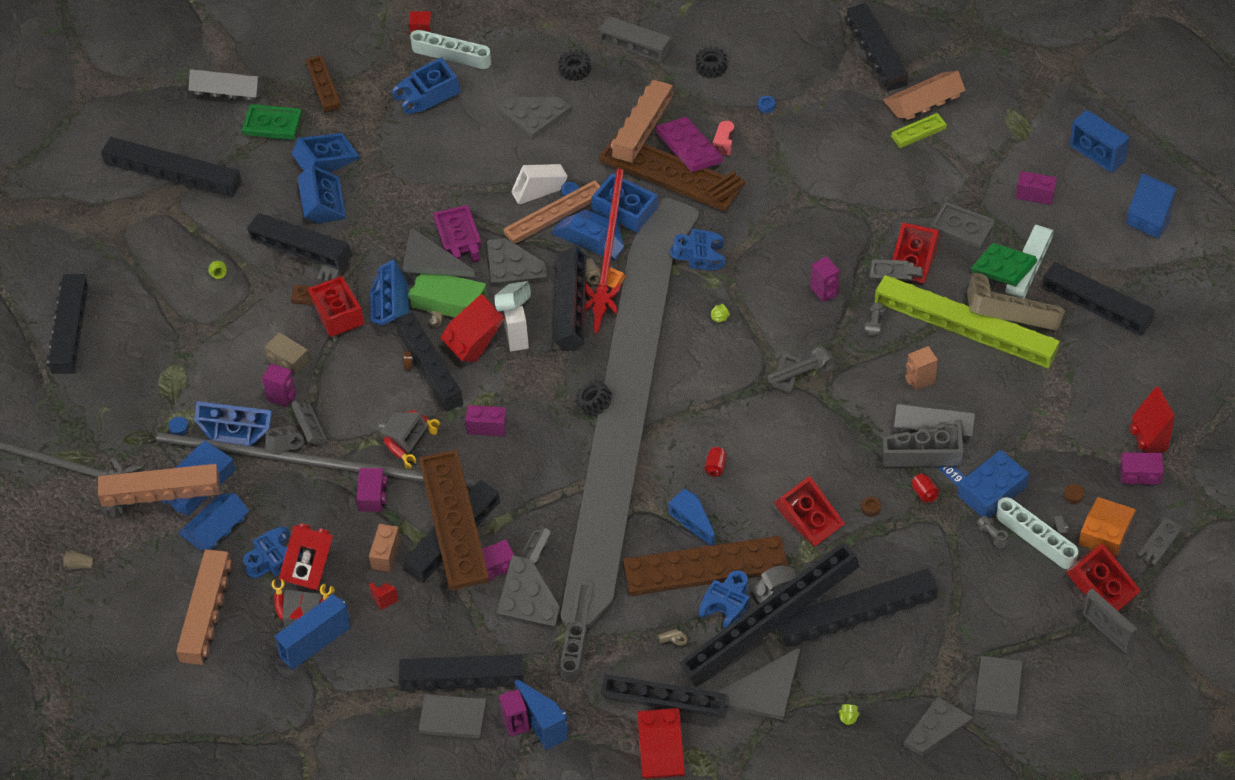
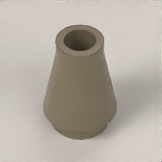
[586,259,601,285]
[63,550,94,570]

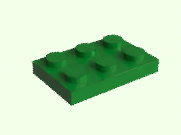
[242,104,302,140]
[971,243,1038,287]

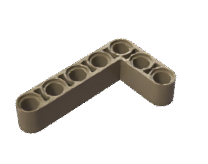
[967,273,1065,330]

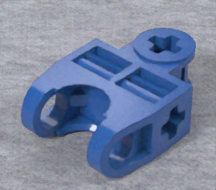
[670,229,726,270]
[243,527,304,578]
[699,571,750,629]

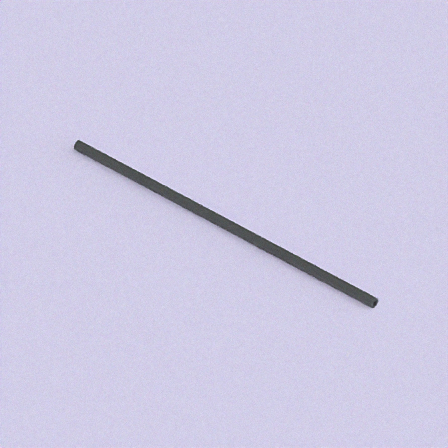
[157,432,477,489]

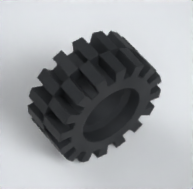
[696,46,727,79]
[558,49,591,81]
[575,379,613,416]

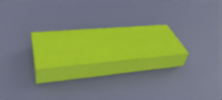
[891,113,947,148]

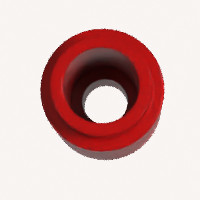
[704,447,727,477]
[911,474,939,503]

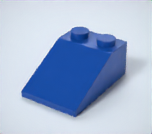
[292,133,360,173]
[1126,174,1176,239]
[515,680,569,750]

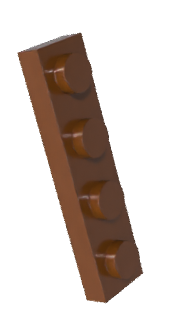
[305,55,341,112]

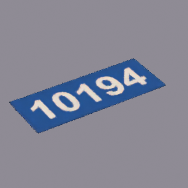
[937,466,965,486]

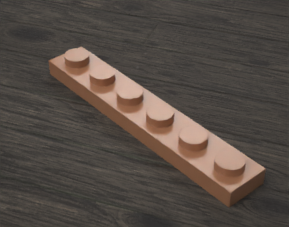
[503,180,600,244]

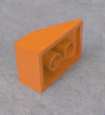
[1079,497,1136,558]

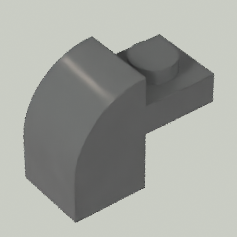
[751,566,797,604]

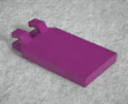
[433,205,481,263]

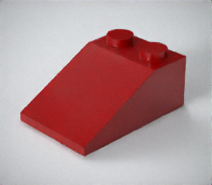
[892,222,941,284]
[307,276,365,337]
[440,294,505,362]
[1129,386,1175,453]
[773,476,845,547]
[1065,543,1141,611]
[637,708,685,779]

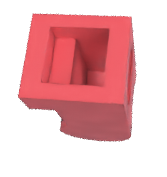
[713,121,734,156]

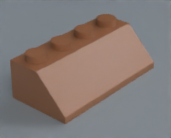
[884,71,966,120]

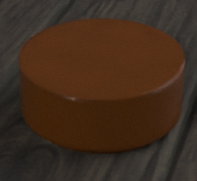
[403,351,412,370]
[1064,484,1084,504]
[861,497,881,517]

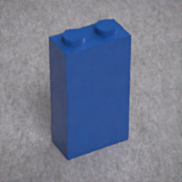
[161,440,236,516]
[275,594,350,670]

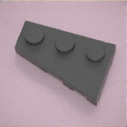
[904,697,973,756]

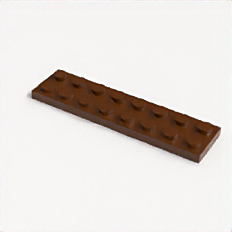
[599,133,743,212]
[419,449,489,591]
[623,535,788,596]

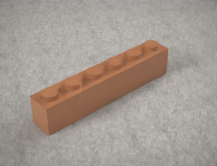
[611,80,673,163]
[98,464,220,507]
[176,550,233,665]

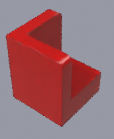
[409,11,431,35]
[369,582,399,610]

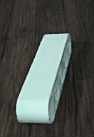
[410,30,492,69]
[1005,225,1054,299]
[495,281,531,312]
[996,497,1078,569]

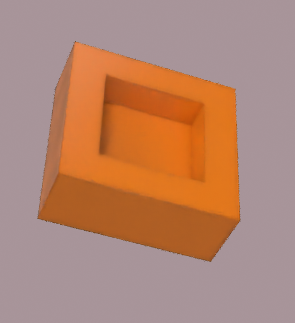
[607,267,626,289]

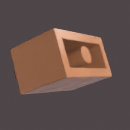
[905,346,938,391]
[369,524,401,573]

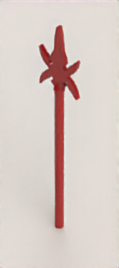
[585,169,624,334]

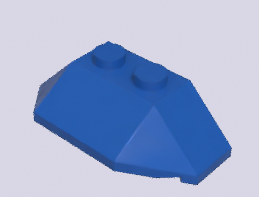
[552,209,624,261]
[370,259,409,325]
[194,401,272,446]

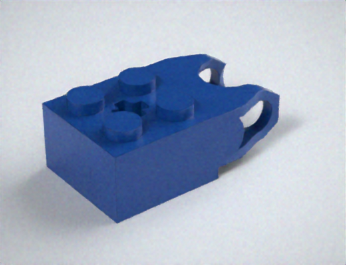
[391,57,461,114]

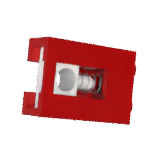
[278,523,333,591]

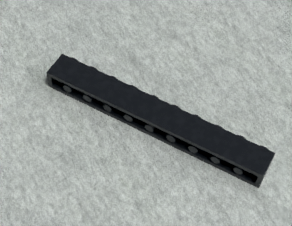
[679,542,860,687]

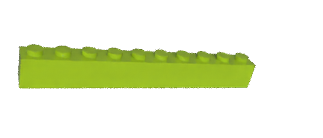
[875,275,1060,369]

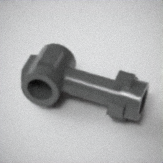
[864,303,884,335]
[977,516,1009,549]

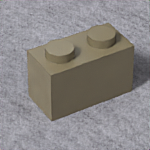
[264,333,310,375]

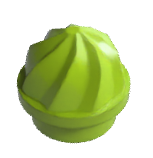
[208,260,227,279]
[711,303,730,323]
[838,704,860,725]

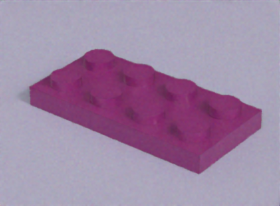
[655,117,723,172]

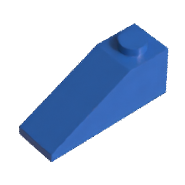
[668,488,715,546]

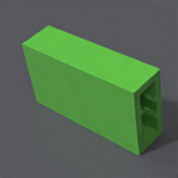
[408,273,487,317]

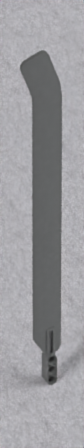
[560,198,699,683]

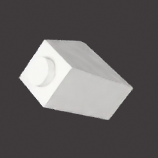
[511,164,567,204]
[504,306,529,352]

